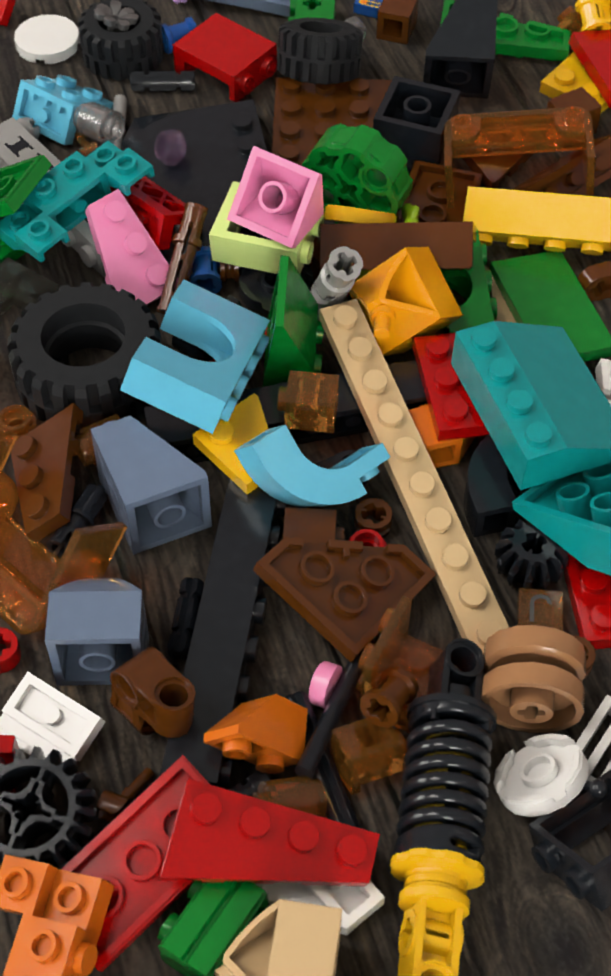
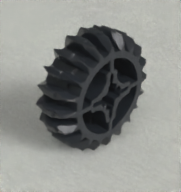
[0,746,99,869]

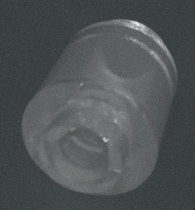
[73,102,125,144]

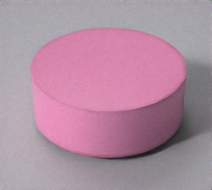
[308,661,343,709]

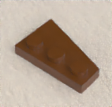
[9,403,84,543]

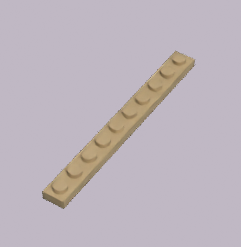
[319,298,509,654]

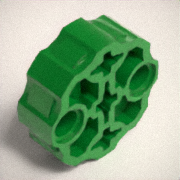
[302,123,413,224]

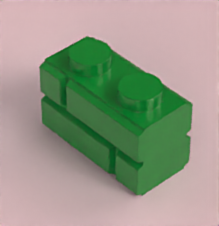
[158,880,268,976]

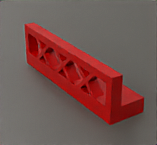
[110,176,185,250]

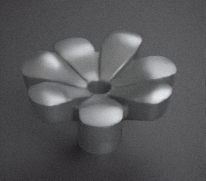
[94,0,139,32]

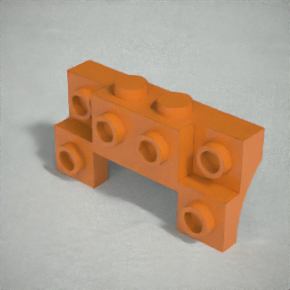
[0,854,114,976]

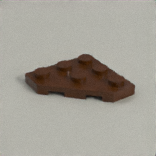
[253,536,436,662]

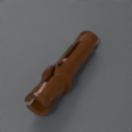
[157,202,208,315]

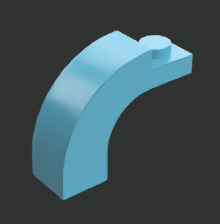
[234,424,391,508]

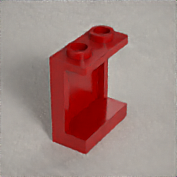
[173,13,277,102]

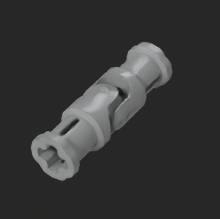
[310,246,363,321]

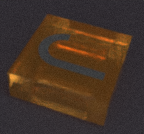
[517,588,563,631]

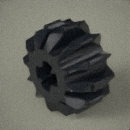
[494,519,569,593]

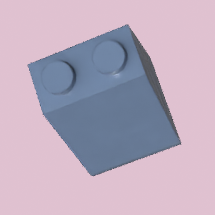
[90,415,212,555]

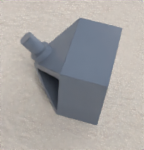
[45,578,149,686]

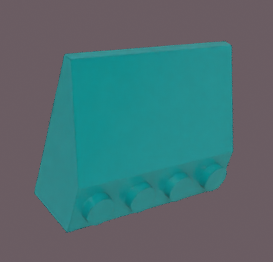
[451,321,611,490]
[512,463,611,576]

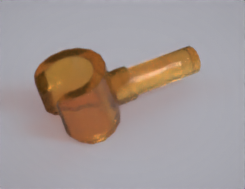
[75,132,98,157]

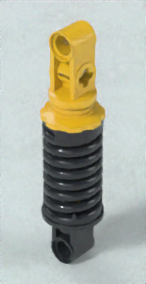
[390,638,497,976]

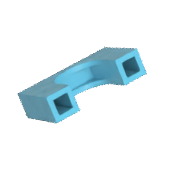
[120,279,270,434]

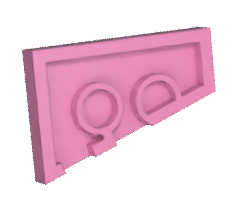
[85,189,178,306]

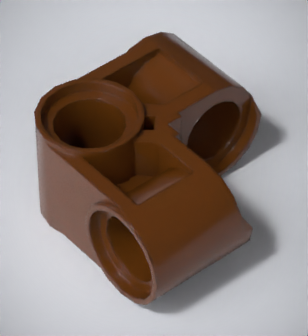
[110,646,196,738]

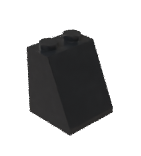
[423,0,498,98]

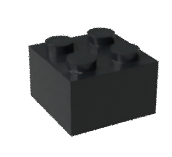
[373,76,461,165]

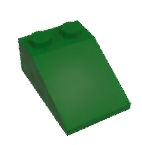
[262,255,324,387]

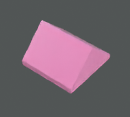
[227,146,324,248]

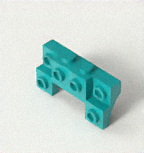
[0,141,155,262]

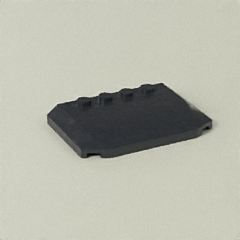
[121,99,272,270]

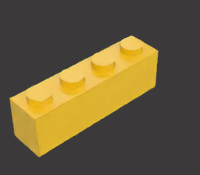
[463,186,611,256]

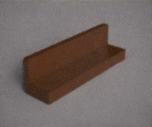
[511,134,611,195]
[320,221,477,270]

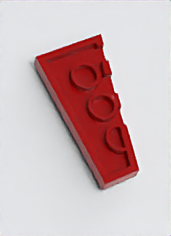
[158,778,380,887]

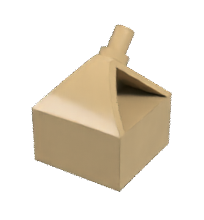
[214,899,342,976]

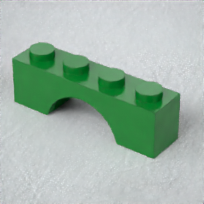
[441,229,497,334]

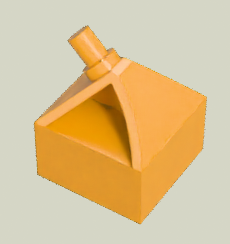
[349,247,463,356]

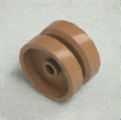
[481,625,586,733]

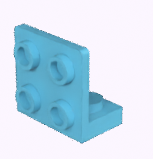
[12,75,113,145]

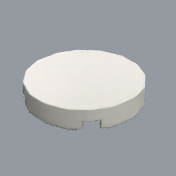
[14,14,80,64]
[493,733,589,817]

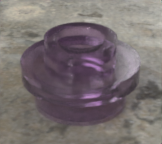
[154,129,187,166]

